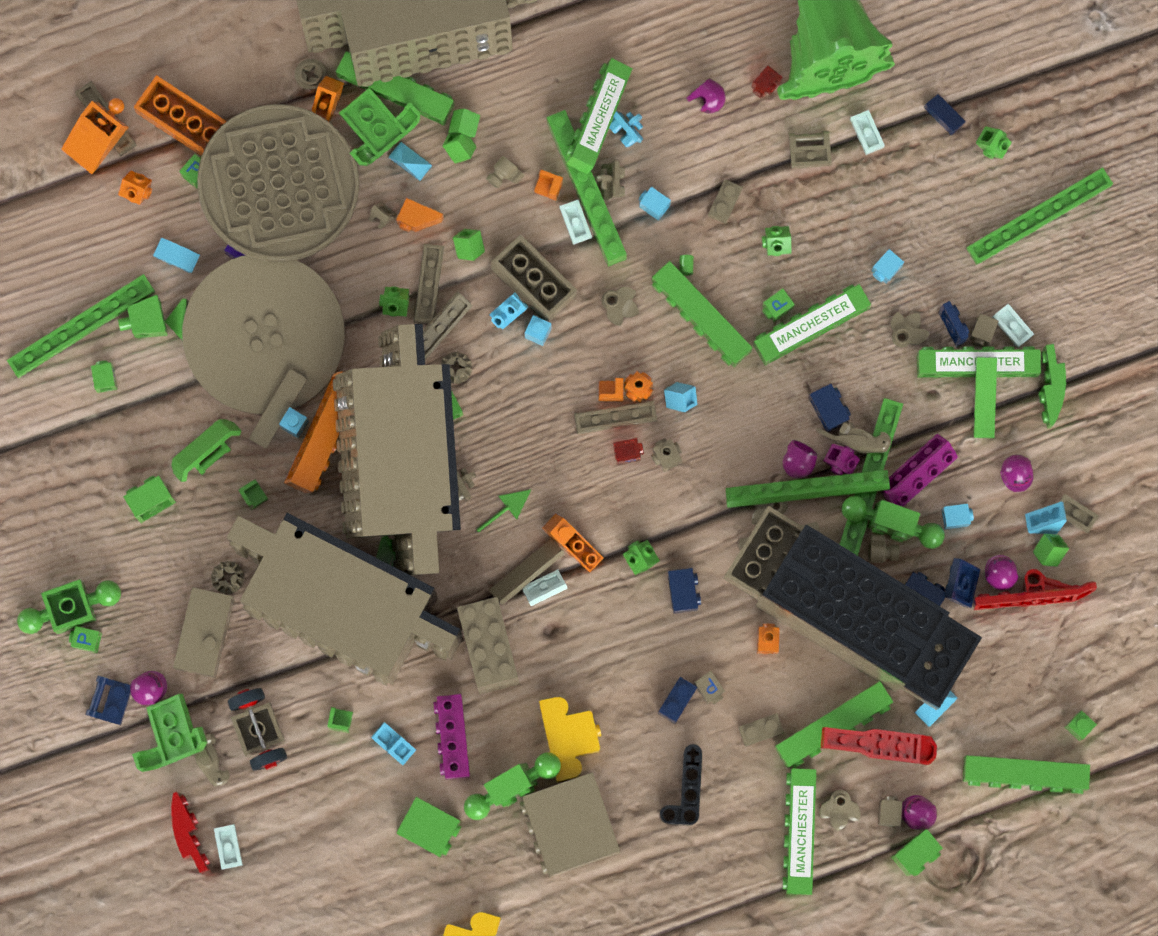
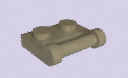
[789,131,832,169]

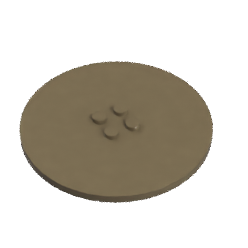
[197,104,359,262]
[182,255,345,415]

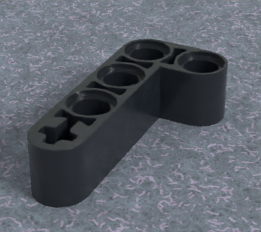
[659,744,702,826]

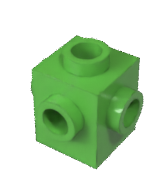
[976,126,1012,159]
[762,226,792,256]
[379,286,409,317]
[623,540,660,575]

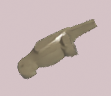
[816,422,891,453]
[190,716,230,786]

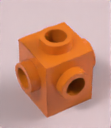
[118,170,152,205]
[624,371,654,403]

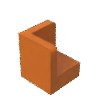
[534,170,563,201]
[599,378,623,402]

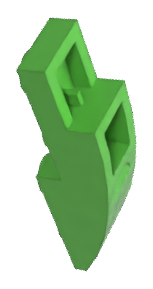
[1039,344,1066,429]

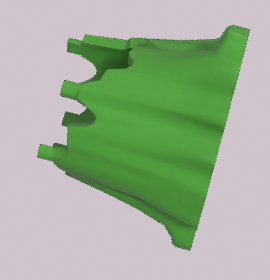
[777,0,895,100]

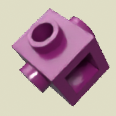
[823,443,860,475]

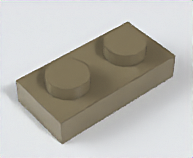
[708,180,743,224]
[1059,494,1099,534]
[738,713,784,747]

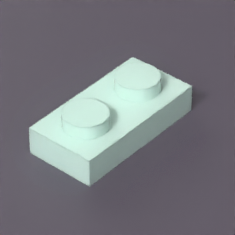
[850,110,885,155]
[559,200,592,245]
[992,304,1034,348]
[522,570,567,606]
[214,824,243,870]

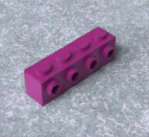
[881,434,958,507]
[433,694,470,780]

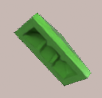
[165,299,189,341]

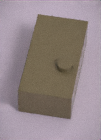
[491,235,577,322]
[173,587,235,678]

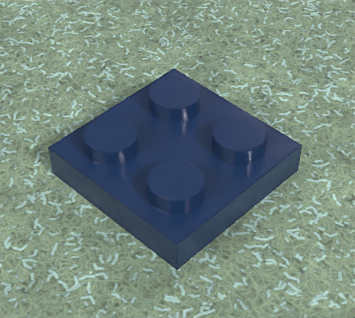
[938,301,969,348]
[945,558,981,608]

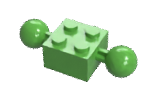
[842,496,945,549]
[17,579,121,634]
[464,752,561,820]

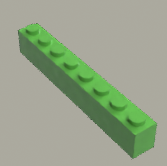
[547,110,627,267]

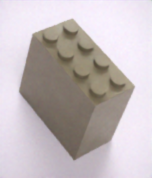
[457,597,519,695]
[520,772,620,878]

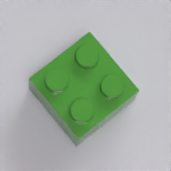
[123,476,176,523]
[891,829,943,876]

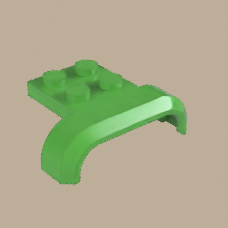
[339,88,420,166]
[132,694,208,772]

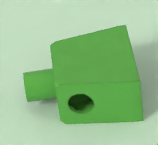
[118,295,168,338]

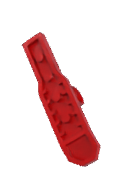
[973,569,1097,610]
[821,727,937,765]

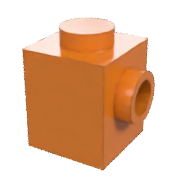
[757,623,780,654]

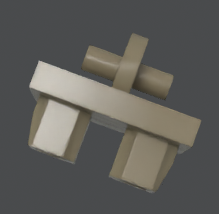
[595,161,625,200]
[457,468,476,501]

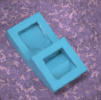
[153,238,200,273]
[371,722,416,765]

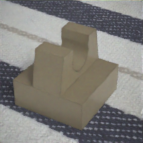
[369,202,397,229]

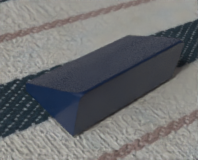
[924,94,966,136]

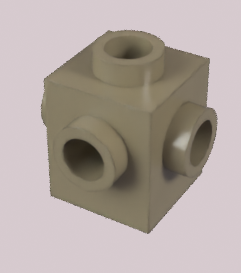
[651,438,682,472]

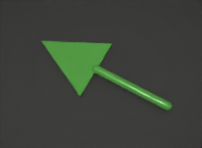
[477,489,532,532]

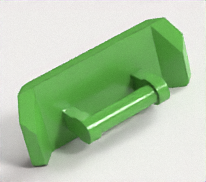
[172,419,241,482]

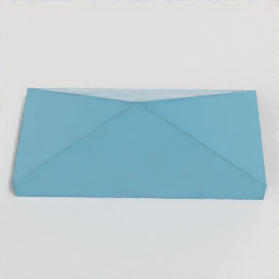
[389,142,432,181]
[1025,502,1067,534]
[914,691,958,727]

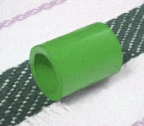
[679,255,694,276]

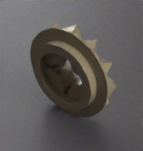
[295,59,327,91]
[441,351,472,384]
[211,561,244,594]

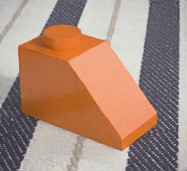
[312,76,344,122]
[396,198,444,232]

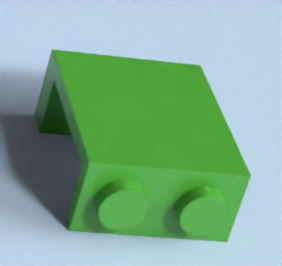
[396,797,462,858]

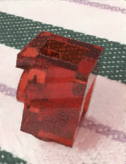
[751,65,783,98]

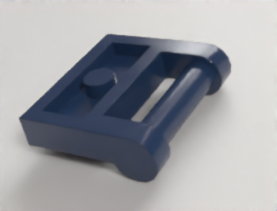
[85,676,131,726]

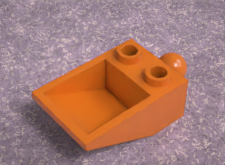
[61,98,129,174]

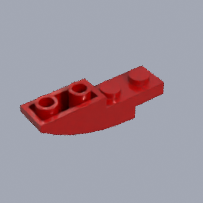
[171,792,210,874]

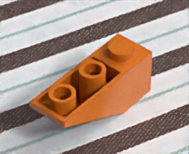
[542,513,603,572]

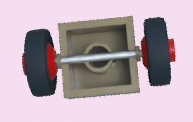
[228,688,287,771]

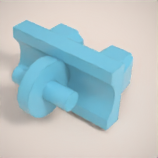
[609,111,644,147]
[489,292,528,329]

